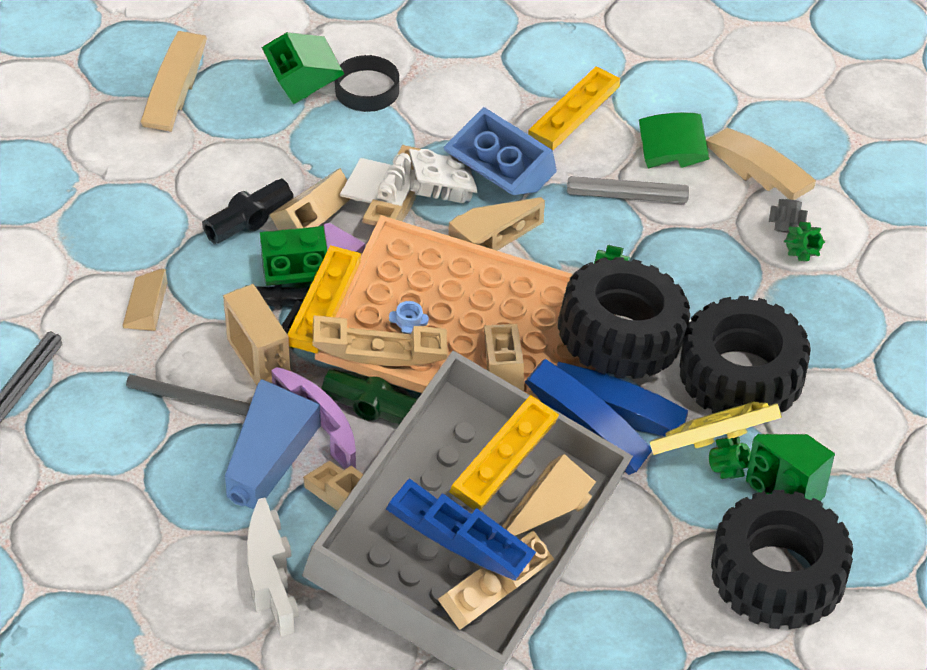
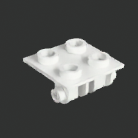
[409,149,477,204]
[340,153,416,206]

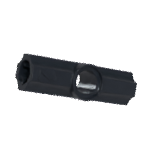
[202,178,294,244]

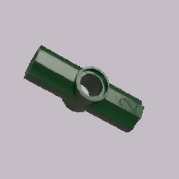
[321,369,418,425]

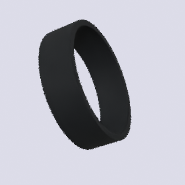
[335,55,399,112]

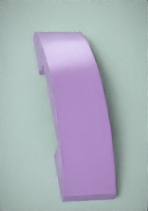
[271,367,356,470]

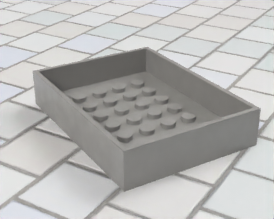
[302,350,633,670]

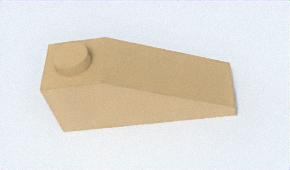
[449,197,545,251]
[484,324,524,392]
[502,454,596,537]

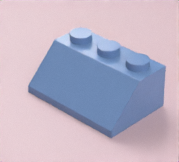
[443,107,557,195]

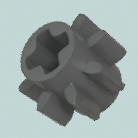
[768,199,808,233]

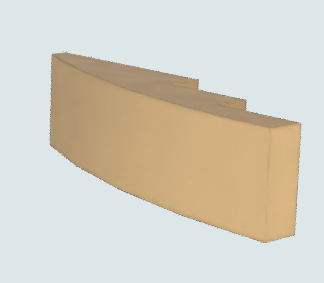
[141,31,207,132]
[707,128,816,200]

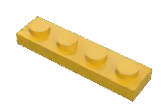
[528,66,620,150]
[287,245,361,354]
[449,395,559,511]

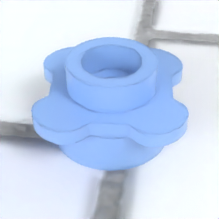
[389,301,429,334]

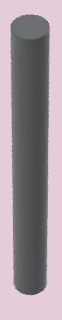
[126,374,251,416]

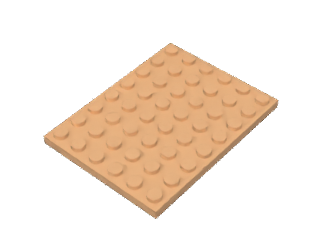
[315,215,596,402]

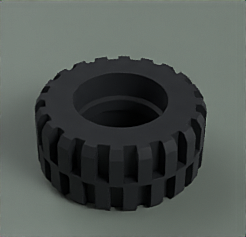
[558,257,691,379]
[679,296,811,414]
[711,490,853,629]

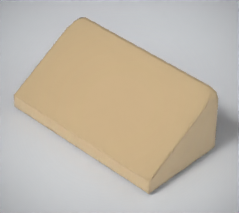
[123,269,168,331]

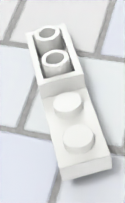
[247,497,299,637]

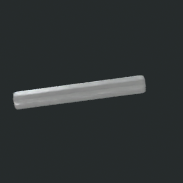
[567,176,689,203]

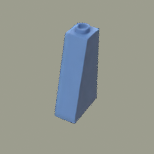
[225,379,321,509]

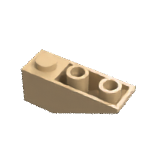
[269,168,350,230]

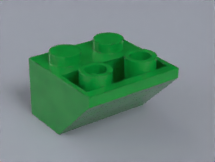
[261,32,344,104]
[260,226,327,286]
[746,434,835,501]

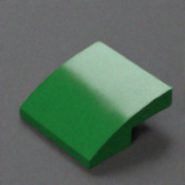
[639,112,710,169]

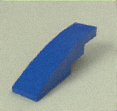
[524,359,652,475]
[557,362,688,436]
[386,478,536,581]

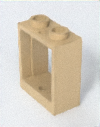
[223,284,290,385]

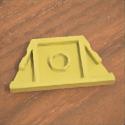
[650,402,782,455]

